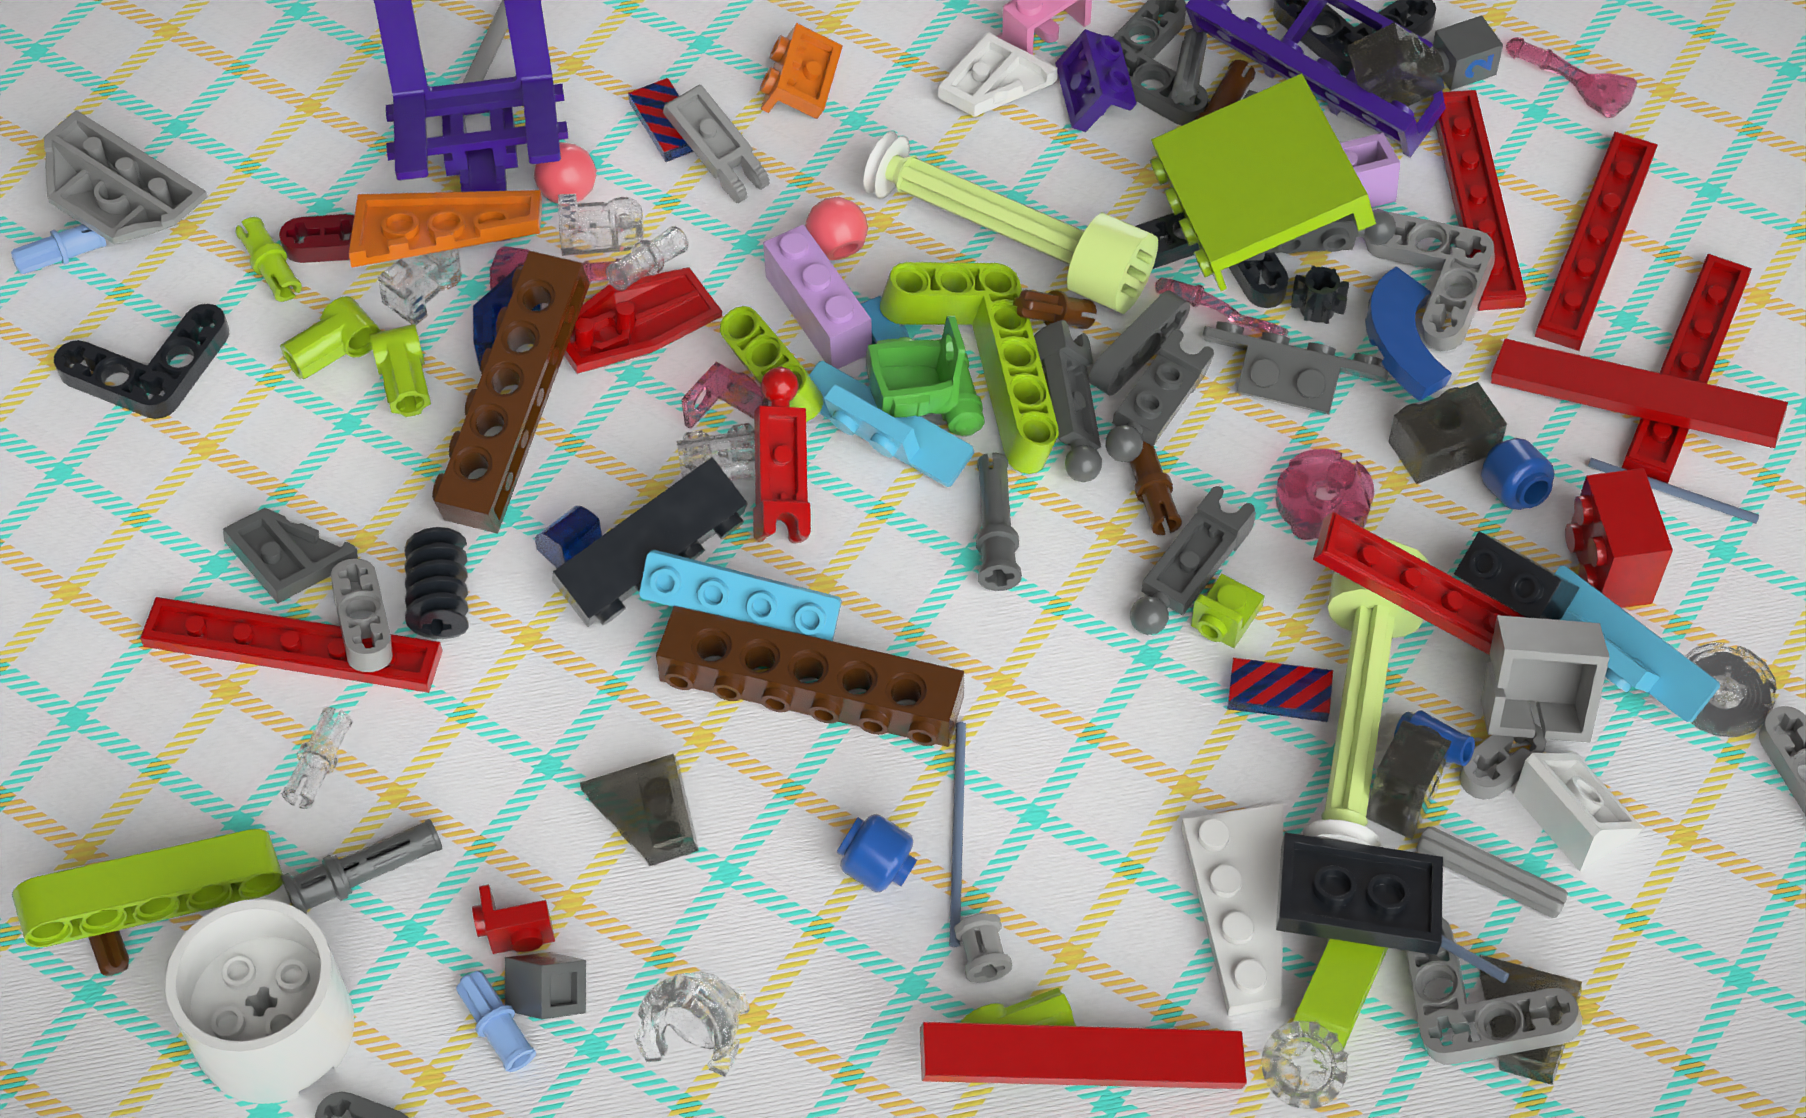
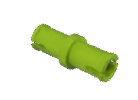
[235,217,302,302]

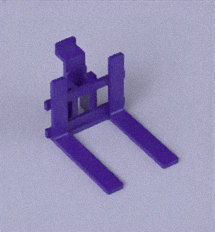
[374,0,569,242]

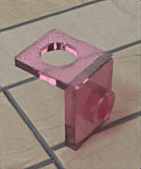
[682,361,768,429]

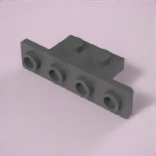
[1202,321,1389,415]

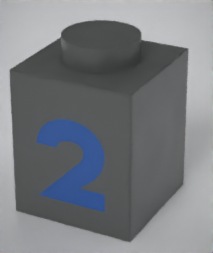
[1433,15,1503,91]

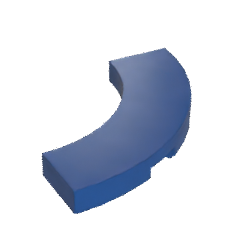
[1365,266,1452,401]

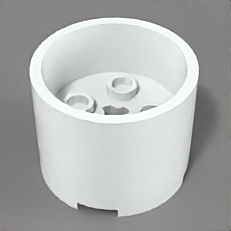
[165,899,354,1104]

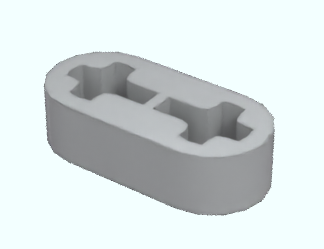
[1460,723,1547,800]

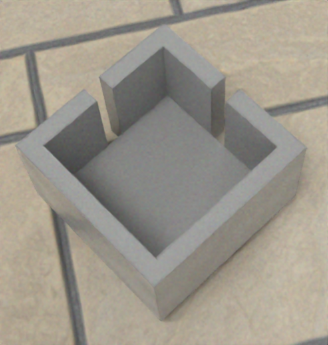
[1481,615,1609,743]

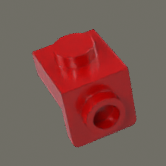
[472,884,555,954]

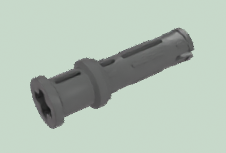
[976,452,1022,591]
[281,819,442,914]

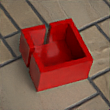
[1565,468,1673,608]

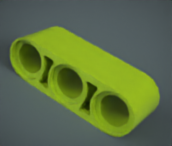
[720,306,823,422]
[1290,939,1388,1055]

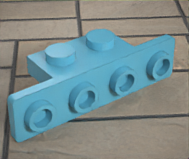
[809,361,974,487]
[639,550,842,641]
[1555,566,1720,722]

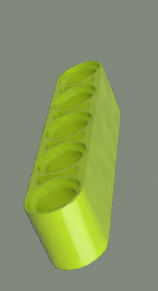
[12,829,283,948]

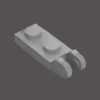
[663,84,770,203]

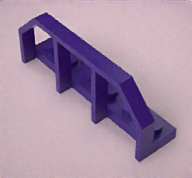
[1185,0,1446,158]

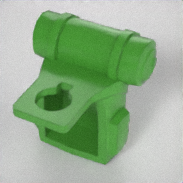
[866,315,985,436]

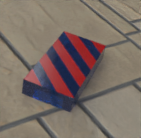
[628,78,694,162]
[1227,658,1333,722]

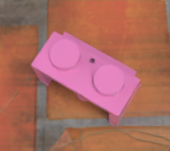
[996,0,1092,55]

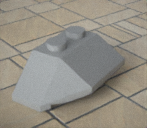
[44,110,208,244]

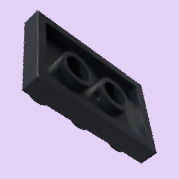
[1276,833,1443,955]

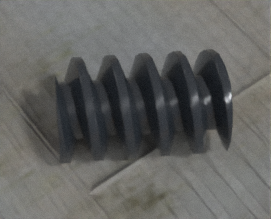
[404,527,469,639]

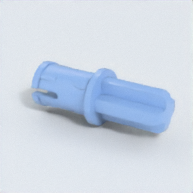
[11,224,107,274]
[456,971,536,1072]

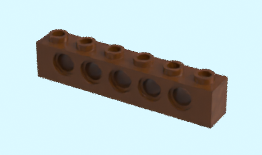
[432,250,590,534]
[656,606,964,747]

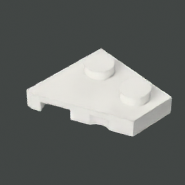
[938,33,1058,117]

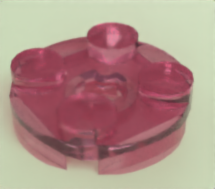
[1275,449,1375,540]

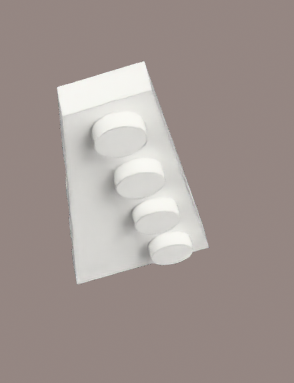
[1181,803,1284,1016]

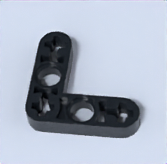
[1273,0,1436,76]
[1135,212,1289,308]
[54,304,229,419]

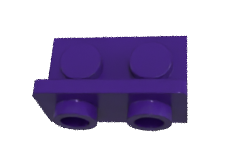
[1055,29,1137,132]

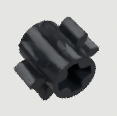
[1291,266,1349,324]

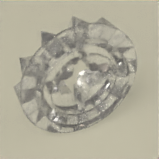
[1261,1020,1349,1109]

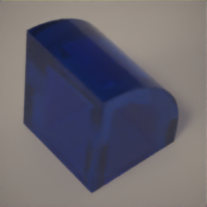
[535,505,602,568]

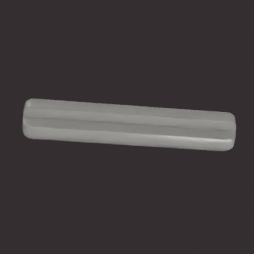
[1416,826,1568,918]

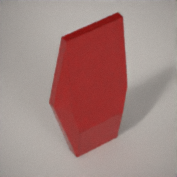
[564,267,722,374]

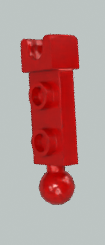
[753,366,811,544]

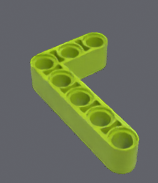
[880,262,1059,474]

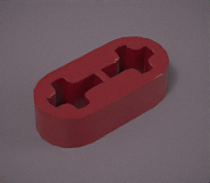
[279,214,354,263]

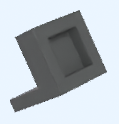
[505,952,586,1019]

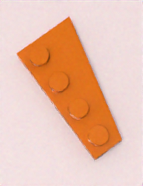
[349,190,542,268]

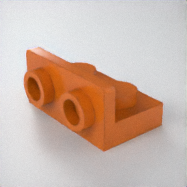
[760,23,843,119]

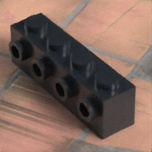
[552,457,748,627]

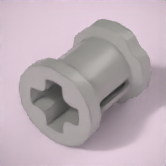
[954,913,1012,983]

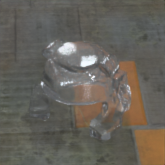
[634,971,750,1077]

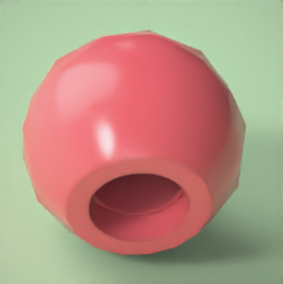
[534,142,597,205]
[805,197,868,260]

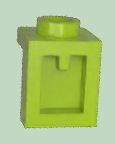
[1191,573,1265,648]

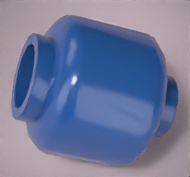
[1481,438,1555,510]
[836,814,917,892]

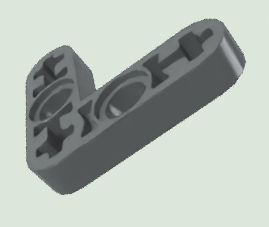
[1113,0,1208,126]

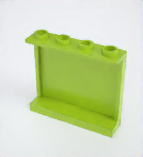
[1150,73,1376,291]

